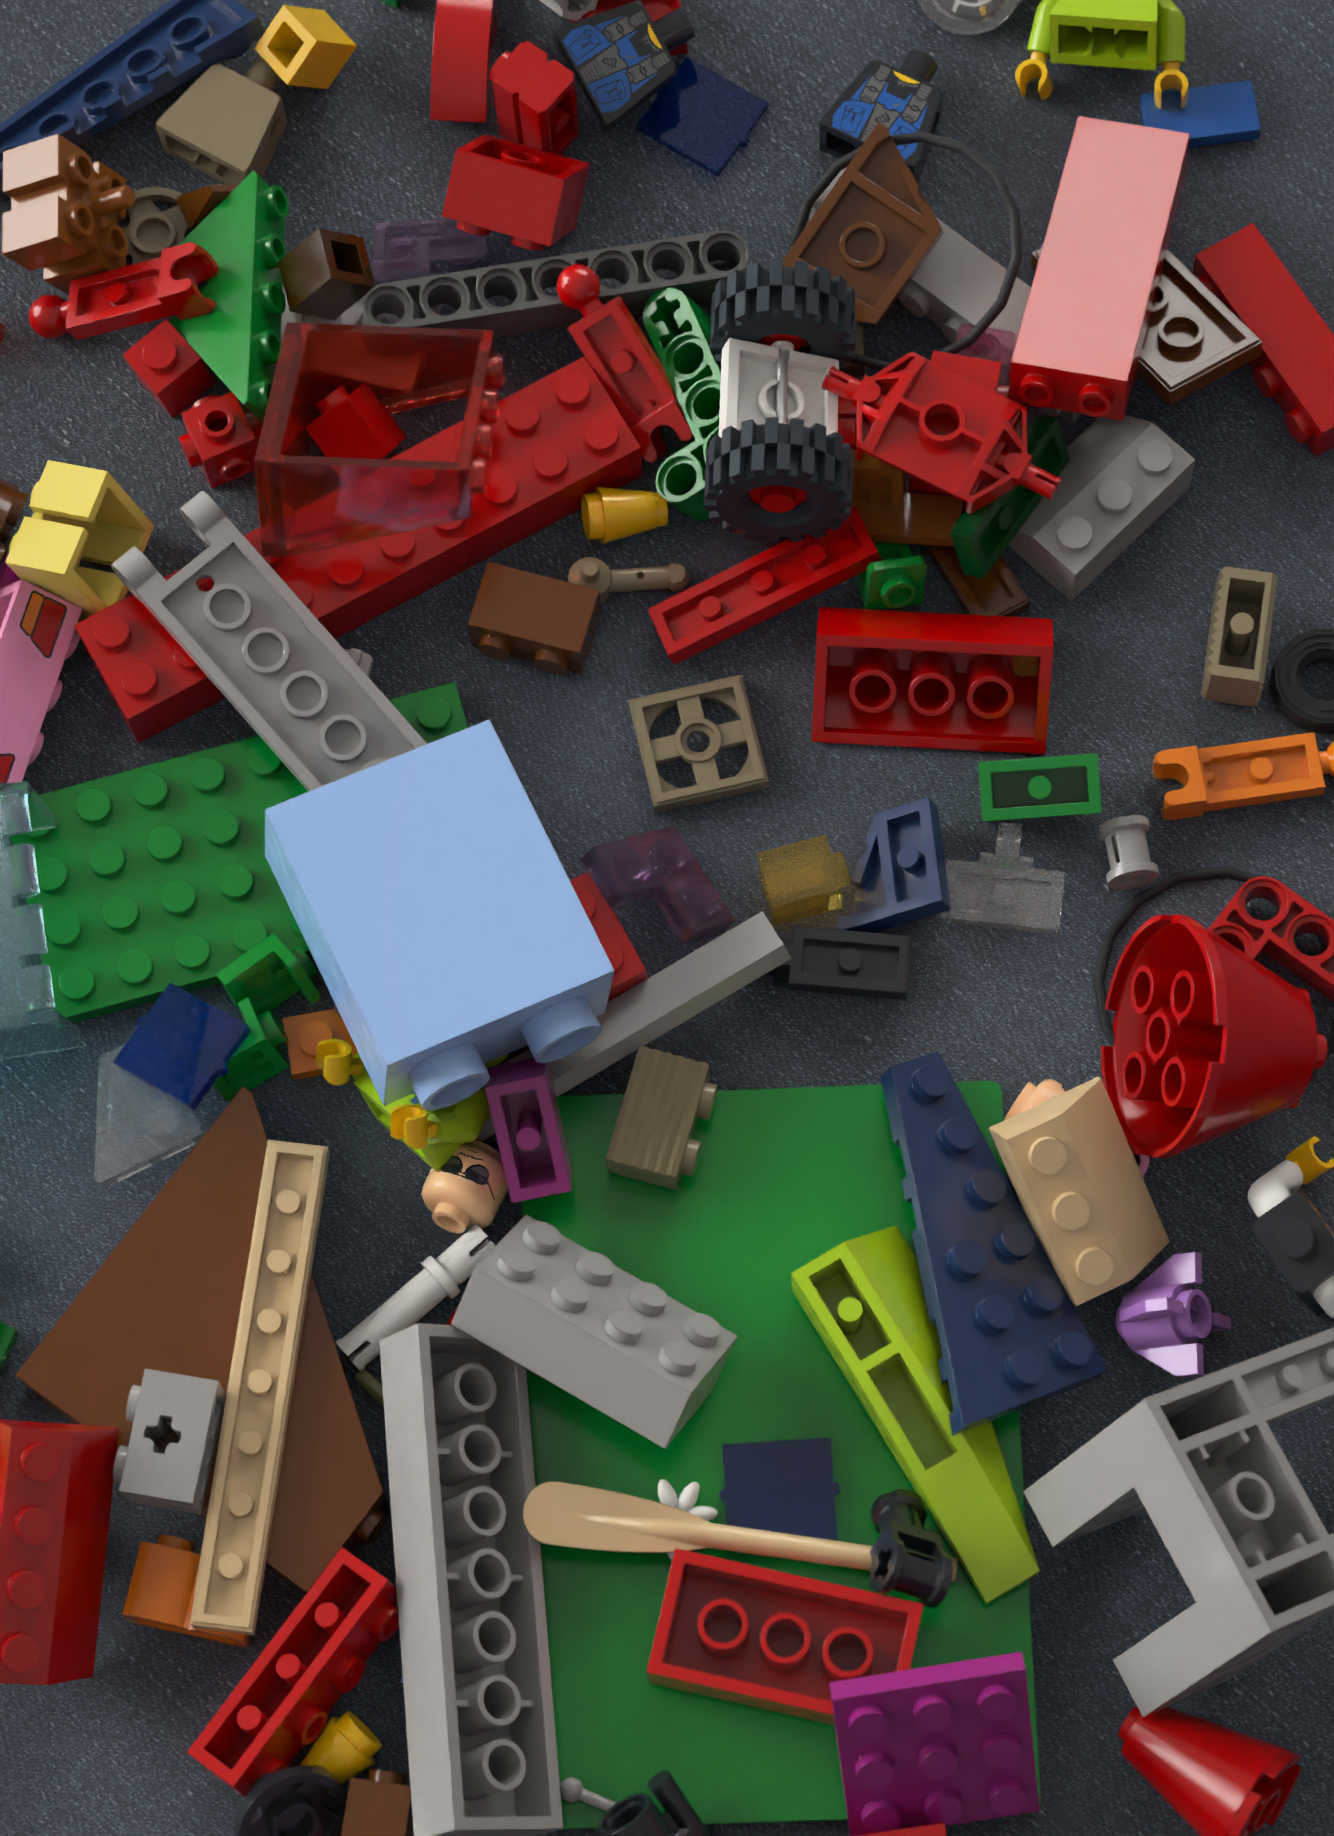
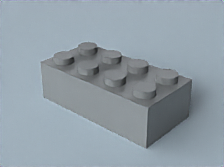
[451,1215,738,1449]

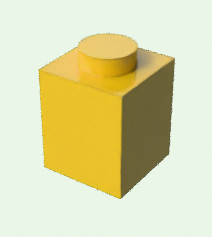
[254,5,357,89]

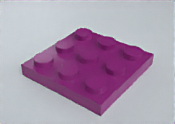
[829,1652,1040,1836]

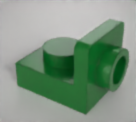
[196,997,290,1102]

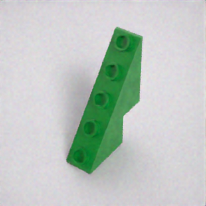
[169,170,289,431]

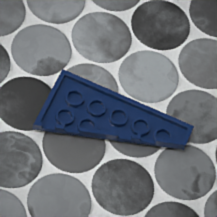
[881,1051,1108,1436]

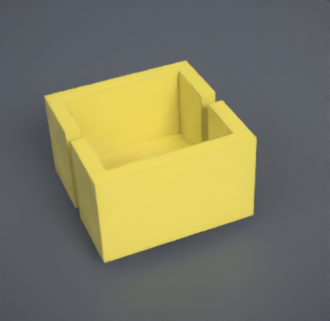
[5,460,155,620]

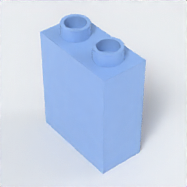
[265,719,614,1110]

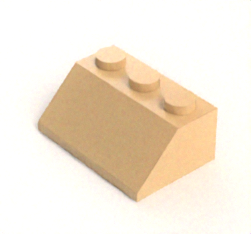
[989,1077,1169,1306]

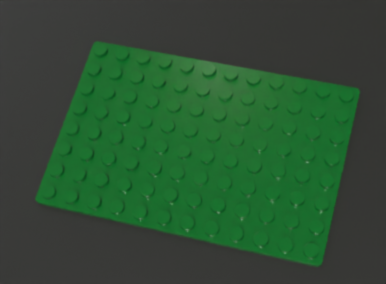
[522,1081,1041,1830]

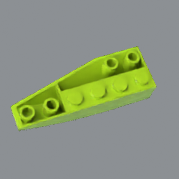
[791,1226,1040,1605]

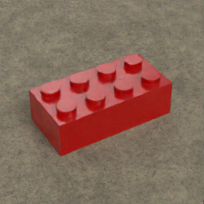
[646,1548,924,1725]

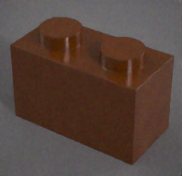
[468,562,602,675]

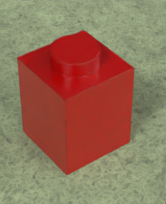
[122,319,216,419]
[305,381,407,482]

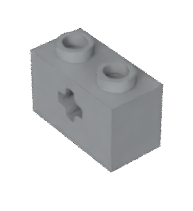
[113,1369,226,1515]

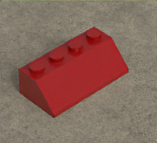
[812,607,1053,754]
[0,1419,119,1685]

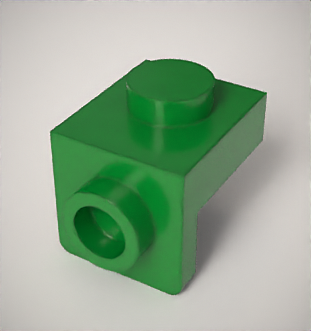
[854,542,927,610]
[215,933,322,1016]

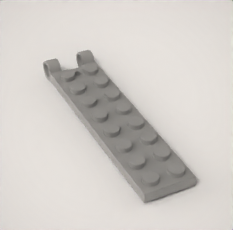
[111,491,427,792]

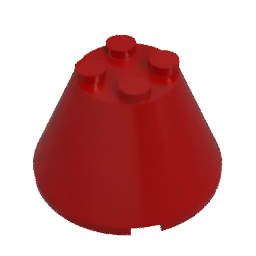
[1101,914,1327,1159]

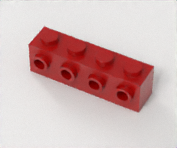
[187,1547,399,1798]

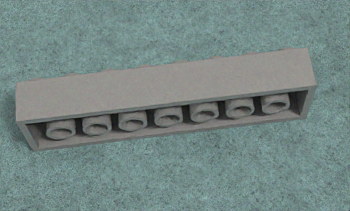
[379,1323,563,1836]

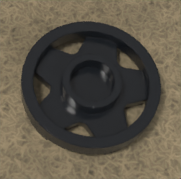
[233,1765,348,1836]

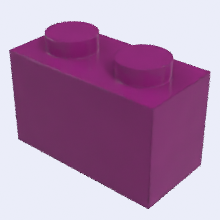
[485,1058,573,1203]

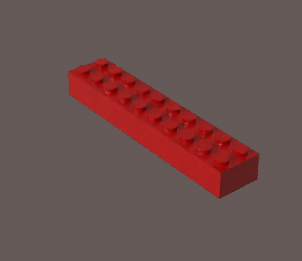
[74,356,643,744]

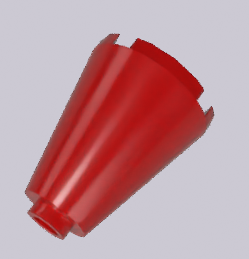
[1118,1706,1301,1836]

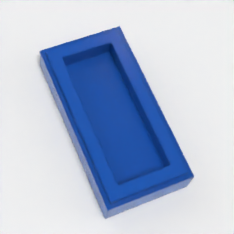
[1139,80,1261,148]

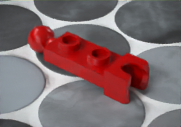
[28,242,219,340]
[556,264,694,463]

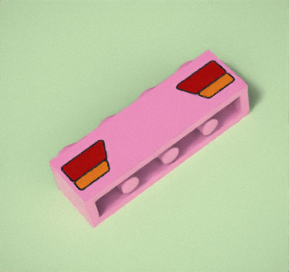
[0,579,83,823]

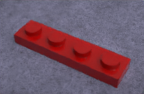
[647,506,883,665]

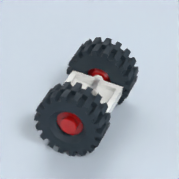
[704,260,856,543]

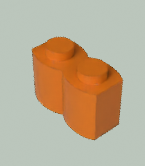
[122,1535,266,1648]

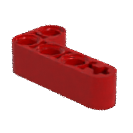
[1209,876,1334,1003]

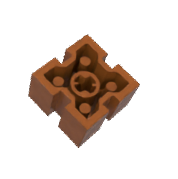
[2,134,135,295]

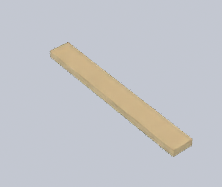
[190,1140,330,1636]

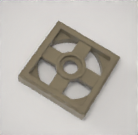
[628,674,769,814]

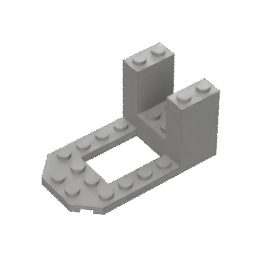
[1023,1327,1334,1717]

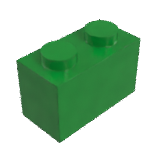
[978,753,1102,822]

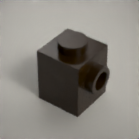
[278,228,375,320]

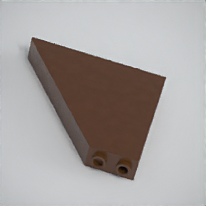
[16,1087,388,1596]

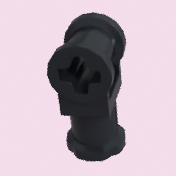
[870,1489,953,1609]

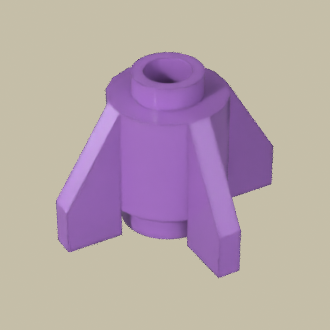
[1116,1252,1231,1378]

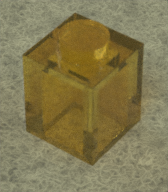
[757,835,850,926]

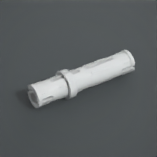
[335,1224,495,1372]

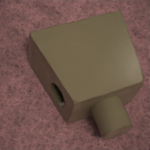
[155,56,287,185]

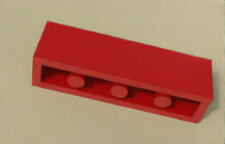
[1192,223,1334,457]

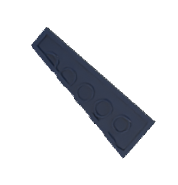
[0,0,265,192]

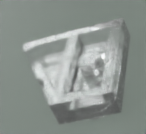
[94,1031,204,1190]

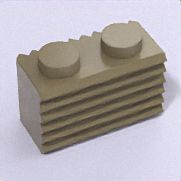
[1200,566,1278,707]
[605,1046,718,1190]

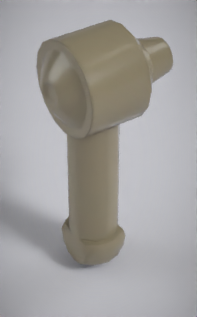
[568,557,690,605]

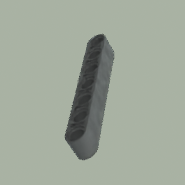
[362,230,749,354]

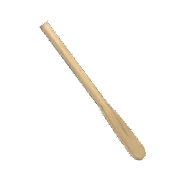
[523,1481,957,1583]

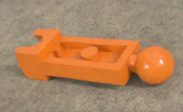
[1152,732,1334,820]

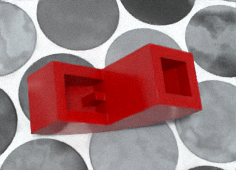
[430,0,498,123]

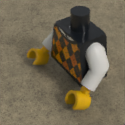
[1247,1137,1334,1318]

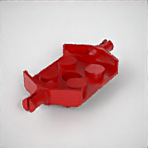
[822,352,1062,515]

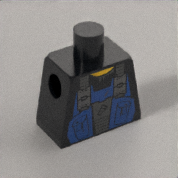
[554,0,696,132]
[819,50,943,184]

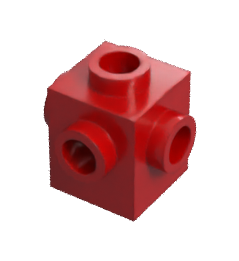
[178,392,266,489]

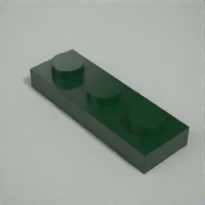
[950,414,1070,579]

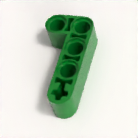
[642,288,721,521]

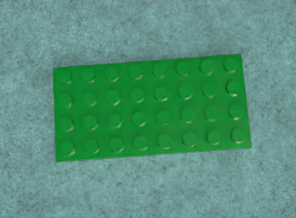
[7,682,468,1027]

